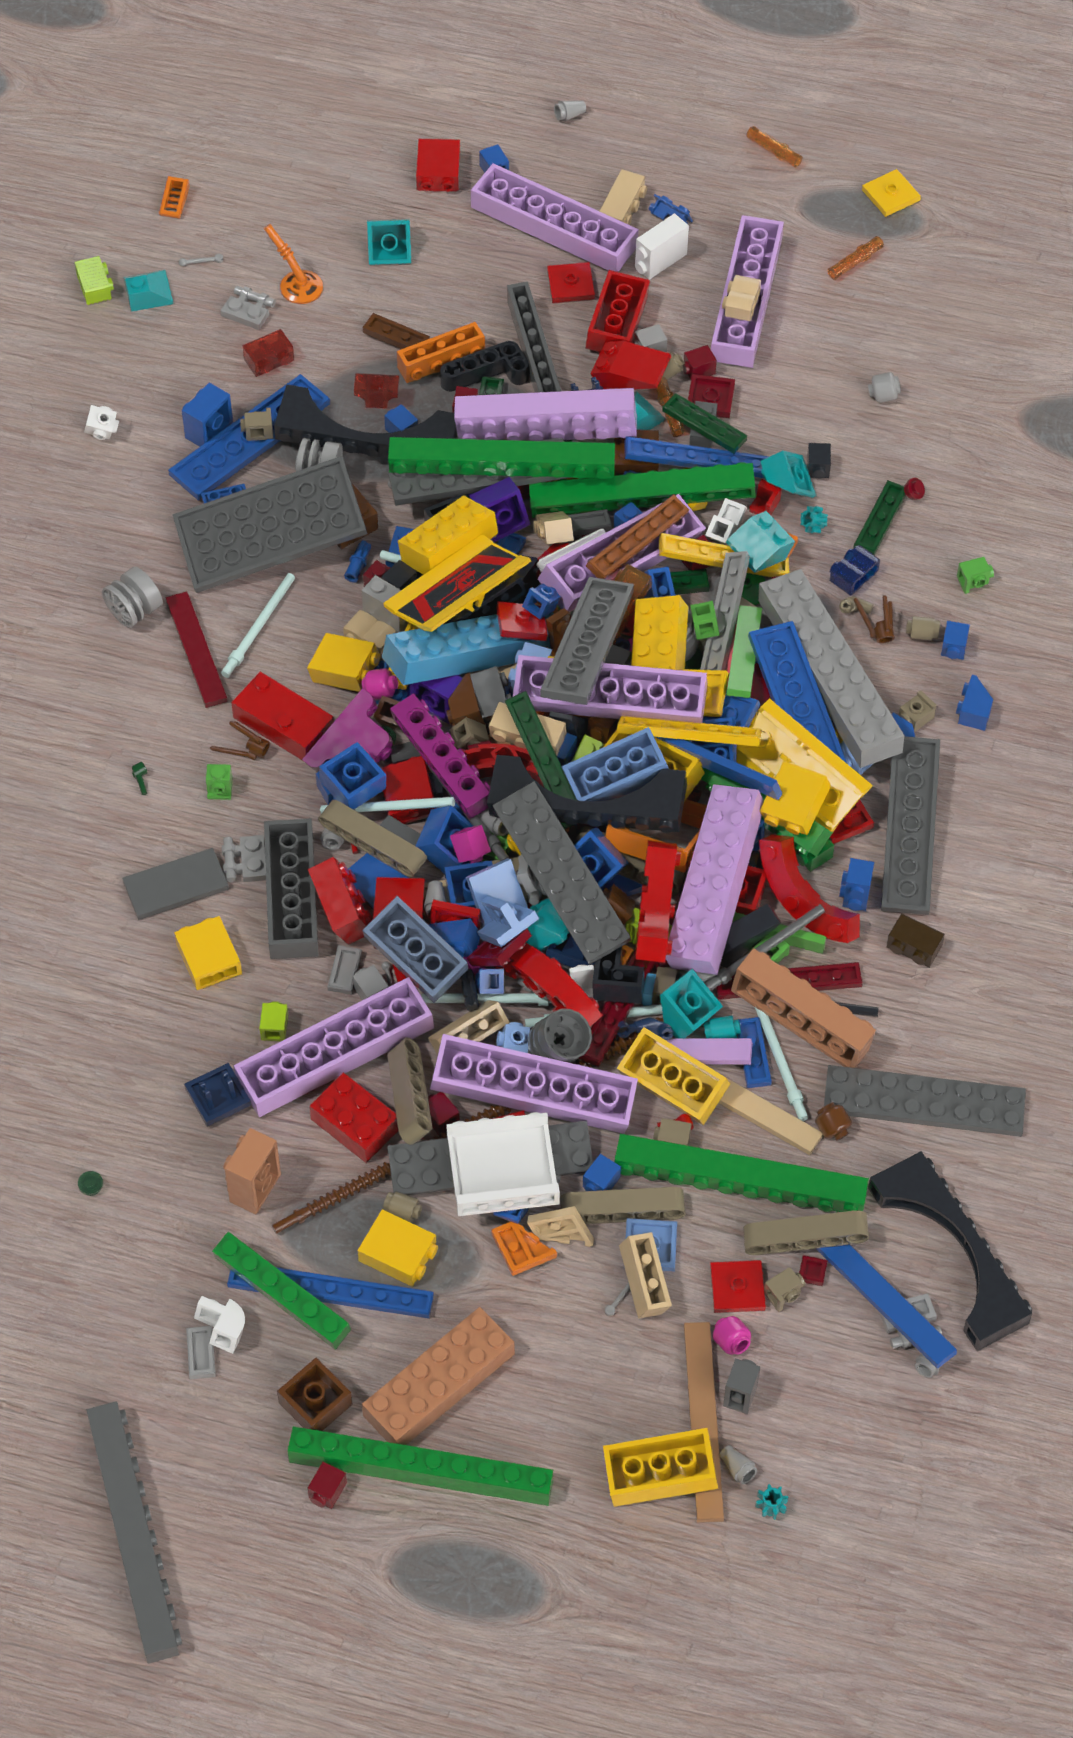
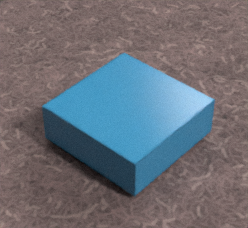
[642,973,657,1006]

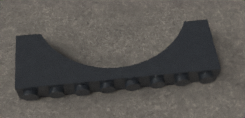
[274,384,457,459]
[487,755,687,833]
[868,1151,1032,1351]

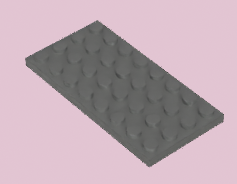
[173,456,368,593]

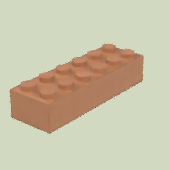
[731,948,876,1068]
[362,1307,515,1445]

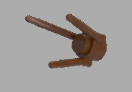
[854,595,895,644]
[210,721,270,761]

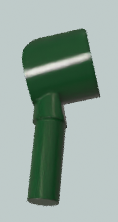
[132,762,148,795]

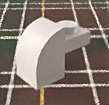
[705,498,747,546]
[194,1296,245,1354]

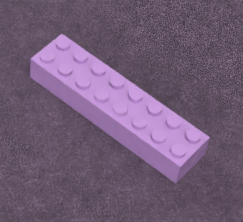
[471,163,639,272]
[711,215,784,368]
[454,388,637,441]
[538,494,706,612]
[513,655,707,723]
[666,784,764,975]
[233,977,434,1117]
[430,1034,638,1134]

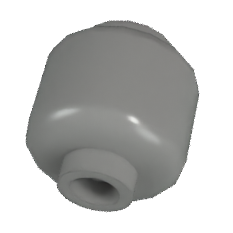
[868,372,901,403]

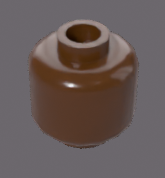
[815,1102,852,1141]

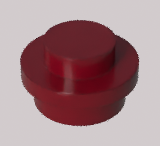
[904,477,925,500]

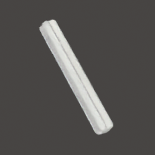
[537,529,606,572]

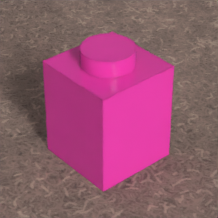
[450,825,491,864]

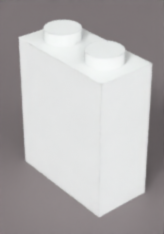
[635,213,689,280]

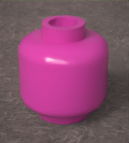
[362,668,398,700]
[713,1316,751,1355]

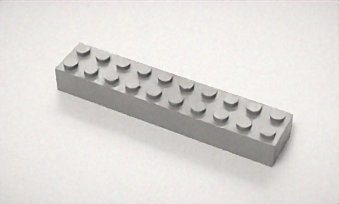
[759,569,904,768]

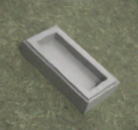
[328,945,362,995]
[186,1326,216,1380]

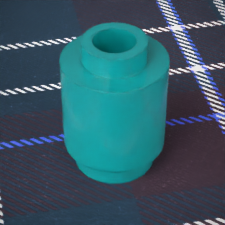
[704,1015,741,1039]

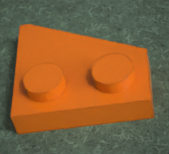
[491,1221,557,1276]

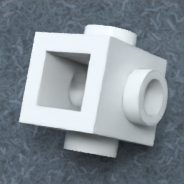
[84,405,119,440]

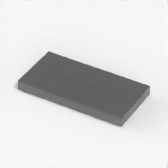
[122,848,229,920]

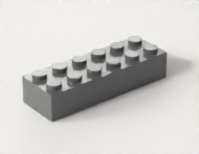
[264,818,319,959]

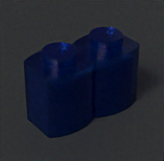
[829,545,880,596]

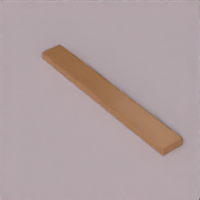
[684,1322,724,1523]

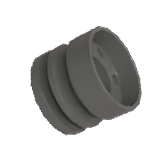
[527,1009,592,1063]

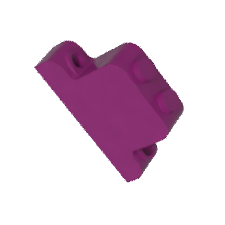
[302,688,393,771]

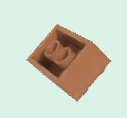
[223,1128,281,1215]

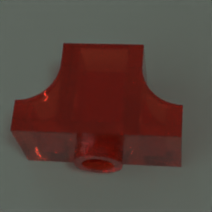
[354,373,400,409]

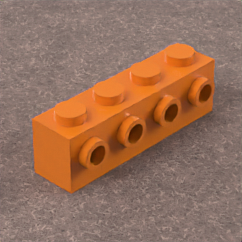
[397,322,485,383]

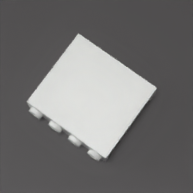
[447,1112,559,1216]

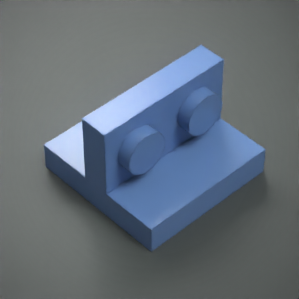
[477,896,539,947]

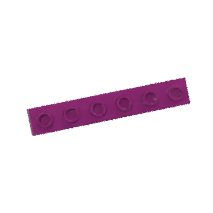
[390,693,490,819]

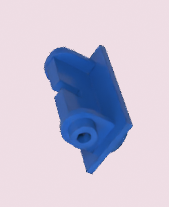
[649,194,693,224]

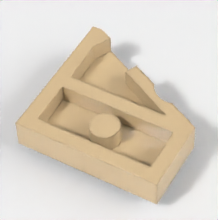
[527,1206,594,1247]

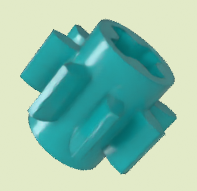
[800,506,828,533]
[755,1484,789,1520]

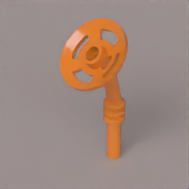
[264,224,323,304]

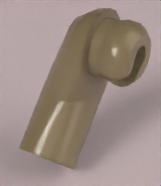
[839,596,874,614]

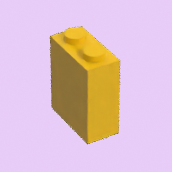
[307,633,380,692]
[760,761,831,835]
[174,916,242,990]
[358,1209,438,1287]

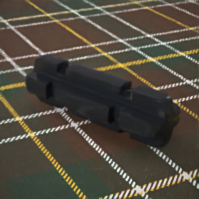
[460,969,479,1012]

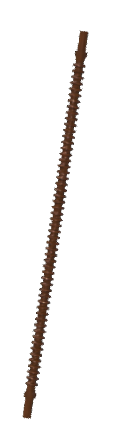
[272,1017,664,1234]

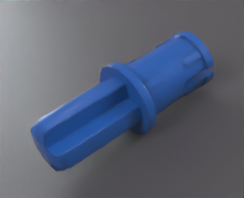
[344,540,371,583]

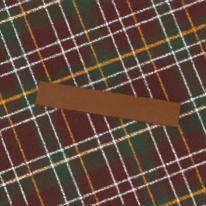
[586,494,689,579]

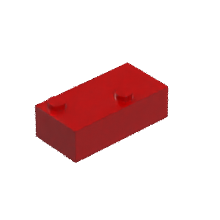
[585,270,650,352]
[231,671,334,761]

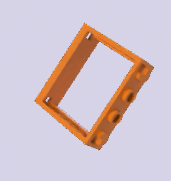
[605,799,707,873]

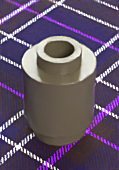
[660,352,684,382]
[906,616,940,641]
[383,1191,422,1223]

